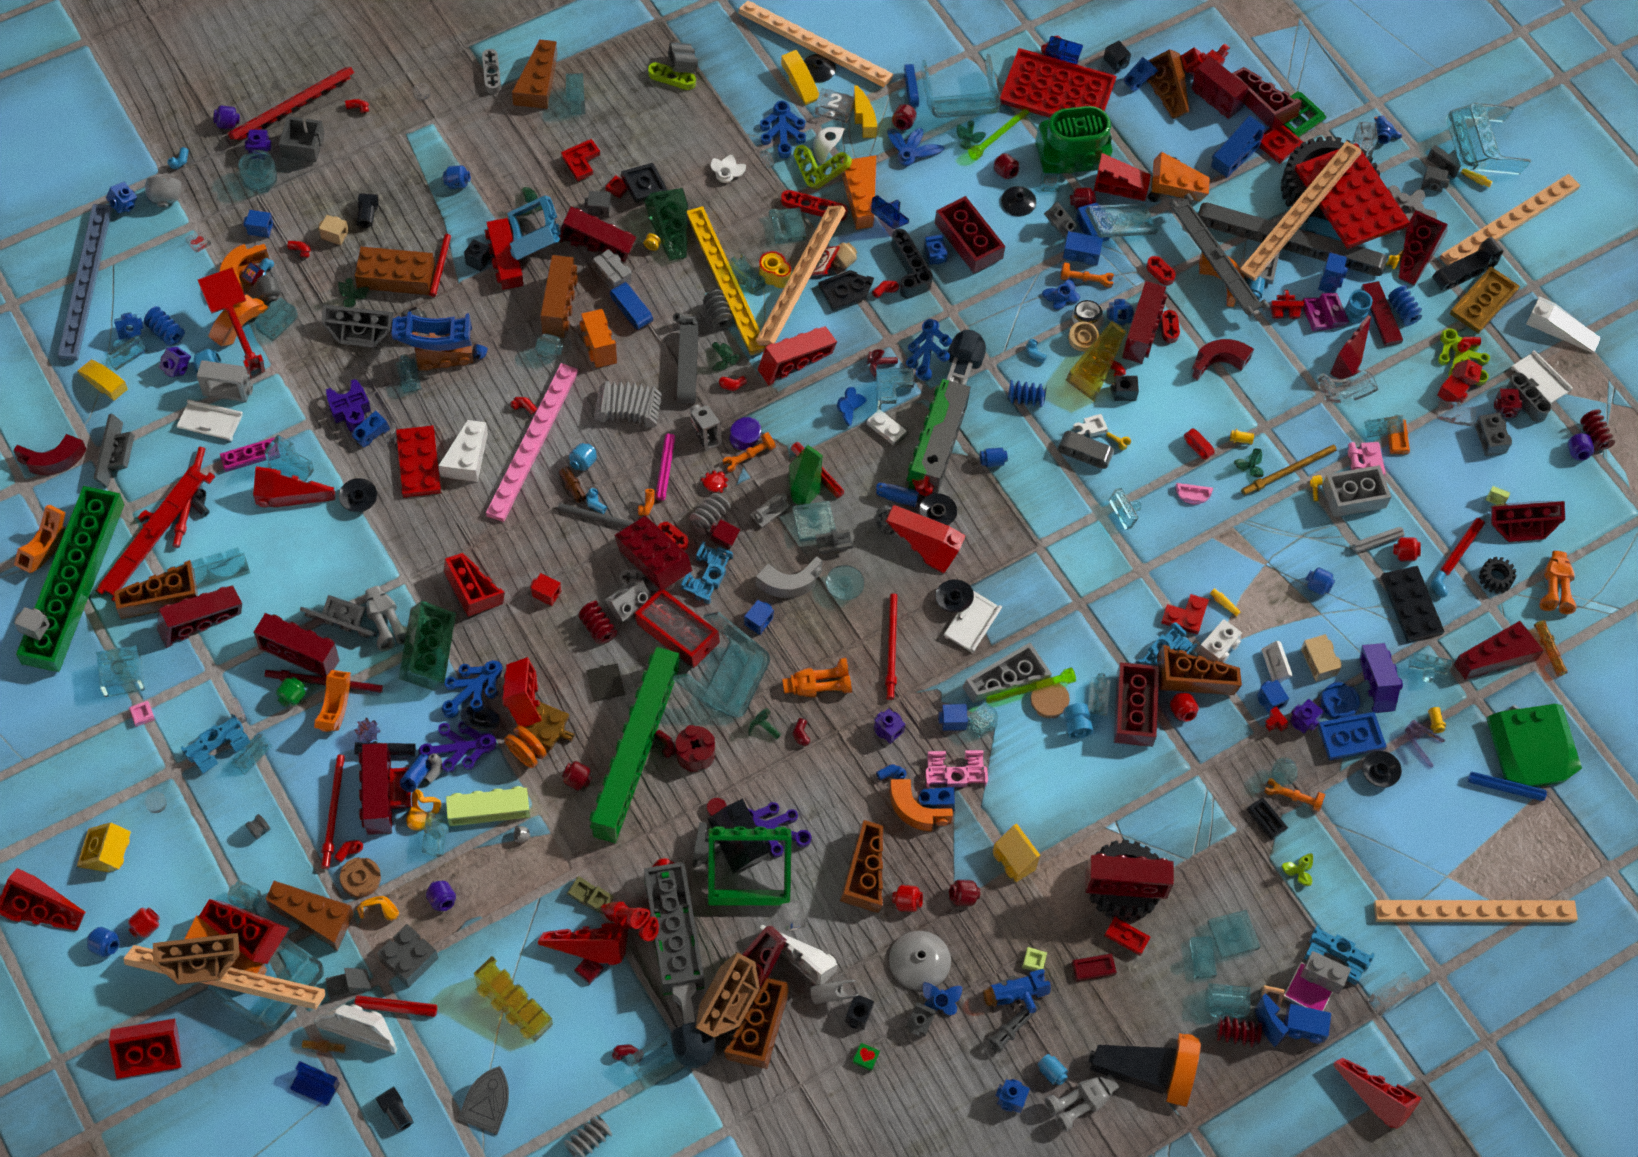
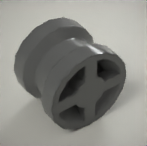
[245,814,271,840]

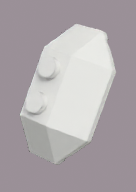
[315,1004,397,1054]

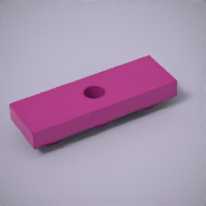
[220,437,281,472]

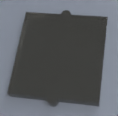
[586,663,625,702]

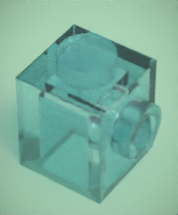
[967,702,999,738]

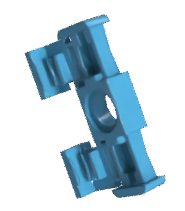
[681,541,733,604]
[1136,622,1198,681]
[181,714,251,773]
[1304,925,1374,985]

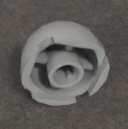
[145,177,181,208]

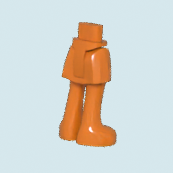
[1539,551,1576,615]
[782,658,852,697]

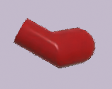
[872,281,899,298]
[334,840,363,863]

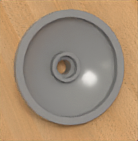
[889,931,951,991]

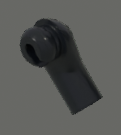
[192,489,210,517]

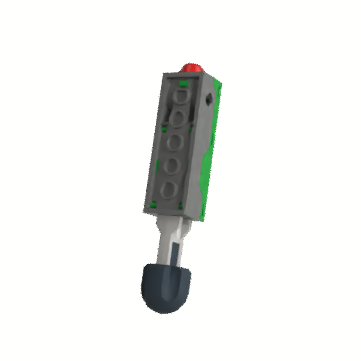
[906,330,986,496]
[644,858,715,1069]

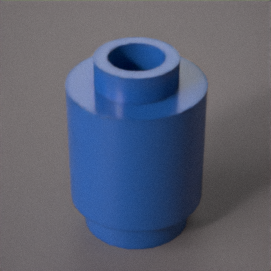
[980,447,1008,467]

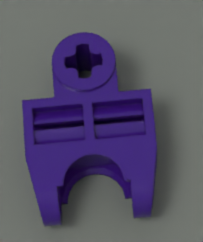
[326,379,371,432]

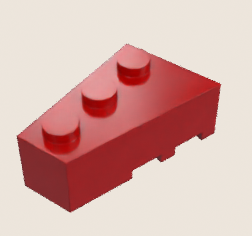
[443,553,505,617]
[502,657,542,727]

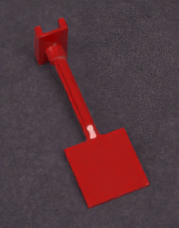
[197,267,265,377]

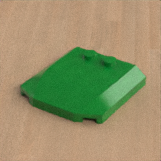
[1486,704,1582,787]

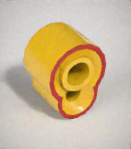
[759,251,791,288]

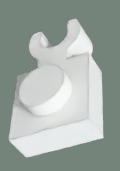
[1072,414,1108,437]

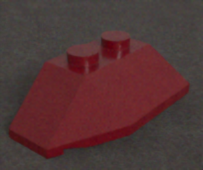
[1491,501,1565,542]

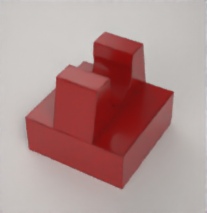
[1265,706,1288,732]

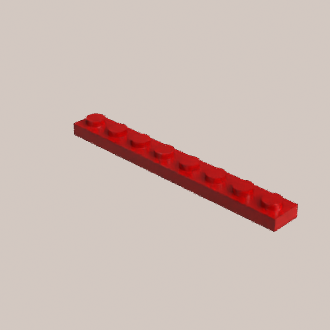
[228,67,354,141]

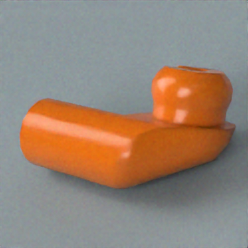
[638,489,655,516]

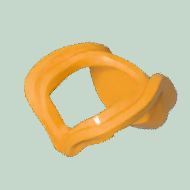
[406,789,441,831]
[357,896,399,921]

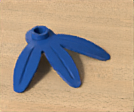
[887,128,945,166]

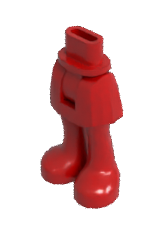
[601,901,659,941]

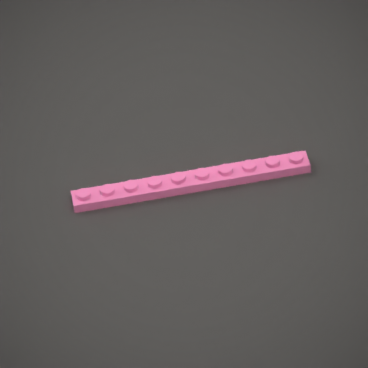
[486,363,578,522]

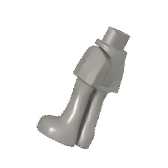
[365,586,413,651]
[1044,1074,1119,1133]

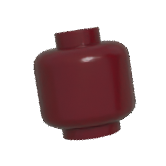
[892,104,917,130]
[993,153,1019,179]
[1070,187,1096,210]
[561,761,592,791]
[949,879,981,906]

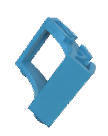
[507,195,561,260]

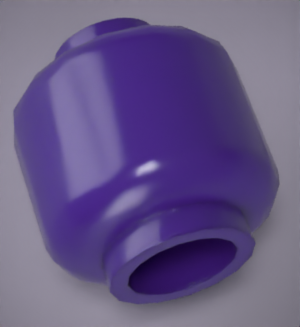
[213,105,240,129]
[1567,433,1594,461]
[426,880,456,911]

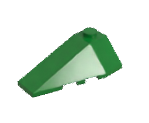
[788,445,823,508]

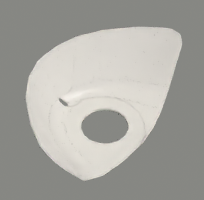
[813,127,846,164]

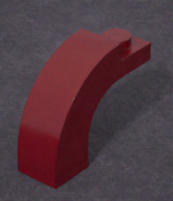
[1192,339,1254,380]
[13,434,87,475]

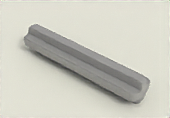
[1352,527,1405,553]

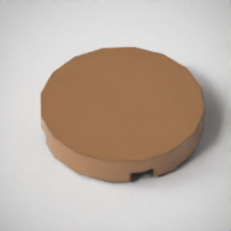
[1030,681,1070,718]
[340,857,381,898]

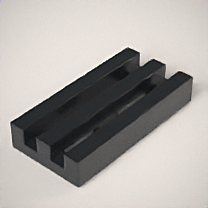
[1247,797,1288,840]

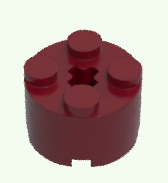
[675,725,715,772]

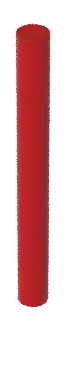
[429,234,451,297]

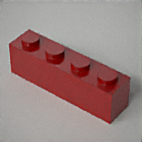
[484,218,524,290]

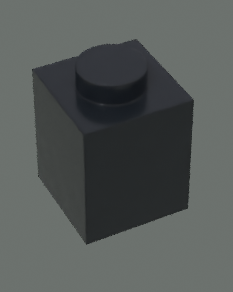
[1103,41,1131,72]

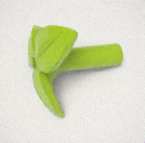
[1281,853,1313,886]

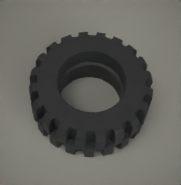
[1088,840,1160,922]

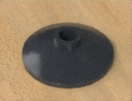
[804,54,836,82]
[1001,186,1036,216]
[339,478,377,512]
[919,493,957,525]
[936,579,974,613]
[460,706,500,731]
[1362,751,1402,788]

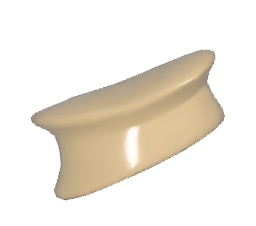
[1068,322,1099,352]

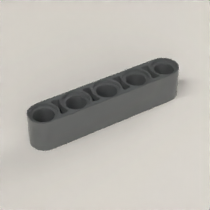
[677,325,699,404]

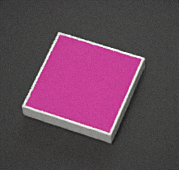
[1283,962,1333,1011]

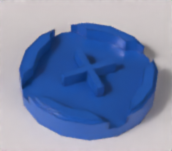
[1320,682,1360,719]

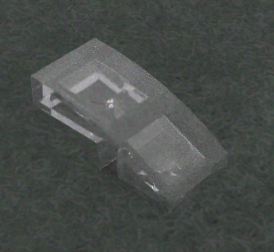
[1437,401,1476,426]

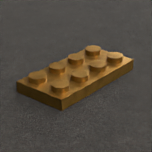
[1449,267,1520,334]

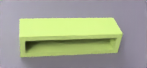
[446,786,530,826]

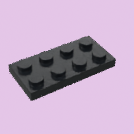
[1381,566,1445,643]

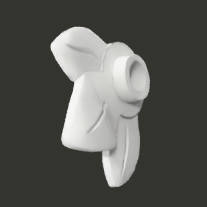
[711,155,746,183]

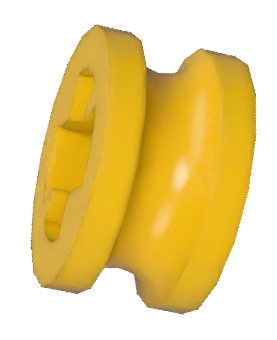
[643,233,661,251]

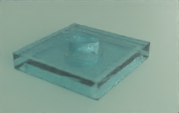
[792,501,836,542]
[1207,910,1261,959]

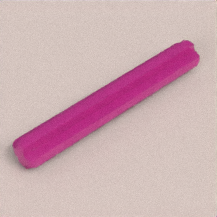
[655,434,675,501]

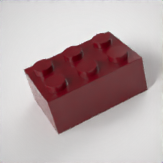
[1191,56,1249,119]

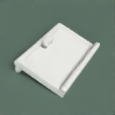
[1511,350,1573,405]
[177,399,243,441]
[944,591,1002,653]

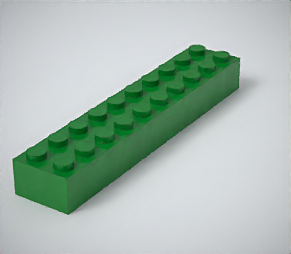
[16,486,125,672]
[589,647,679,844]

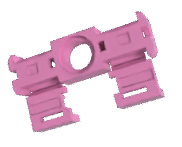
[925,750,988,788]

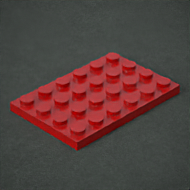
[999,48,1117,118]
[1295,143,1410,249]

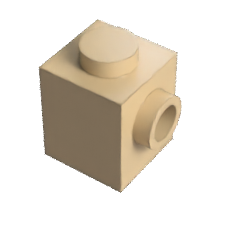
[318,215,349,245]

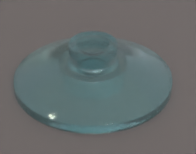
[826,565,864,600]

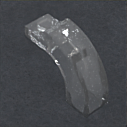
[1317,369,1379,403]

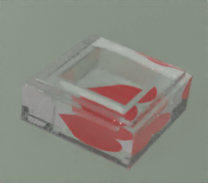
[185,229,211,253]
[229,697,247,724]

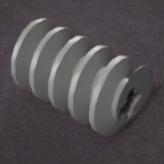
[690,493,731,534]
[564,1115,612,1157]

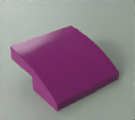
[1302,293,1349,331]

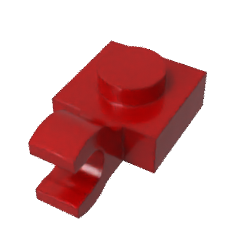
[1206,44,1230,65]

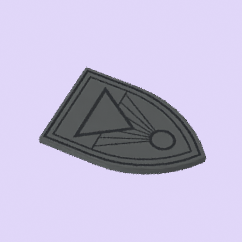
[458,1066,509,1135]

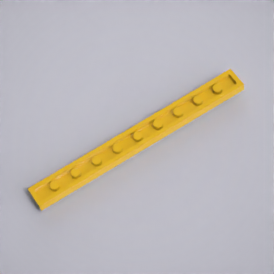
[686,206,767,356]

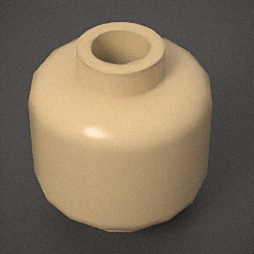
[832,242,857,269]

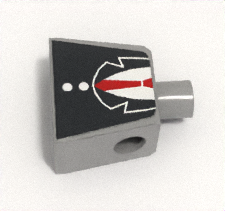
[690,405,722,451]

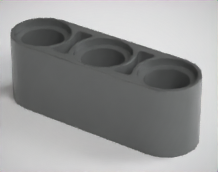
[1506,373,1552,422]
[1058,431,1114,469]

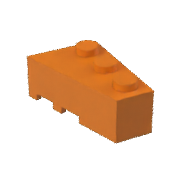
[579,309,617,368]

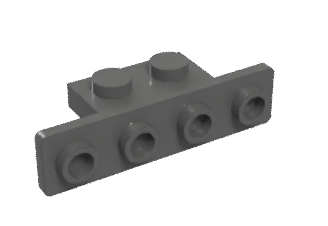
[94,414,135,487]
[300,595,377,638]

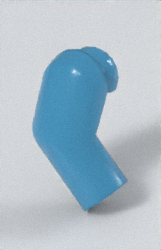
[258,258,274,276]

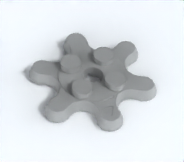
[1387,185,1437,235]

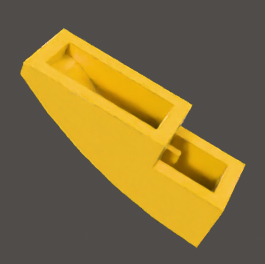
[781,50,821,105]
[853,85,877,138]
[77,359,128,401]

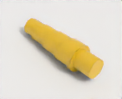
[1461,168,1493,188]
[1210,588,1241,617]

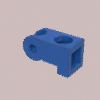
[1123,57,1158,91]
[352,411,390,447]
[917,787,955,811]

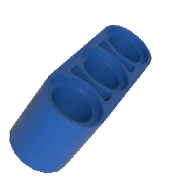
[609,282,653,330]

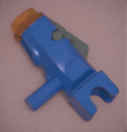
[983,969,1051,1013]

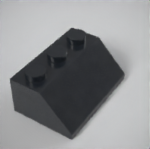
[707,798,770,874]

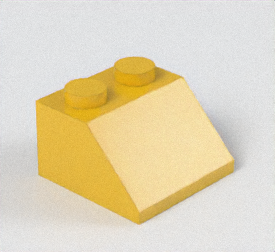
[77,822,131,872]
[993,823,1040,882]

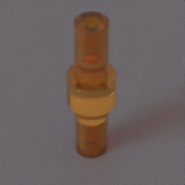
[302,1039,346,1053]

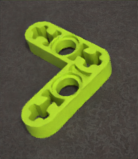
[793,145,852,190]

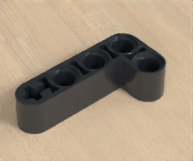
[891,228,933,299]
[1432,237,1504,291]

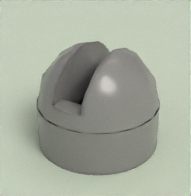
[513,826,530,843]

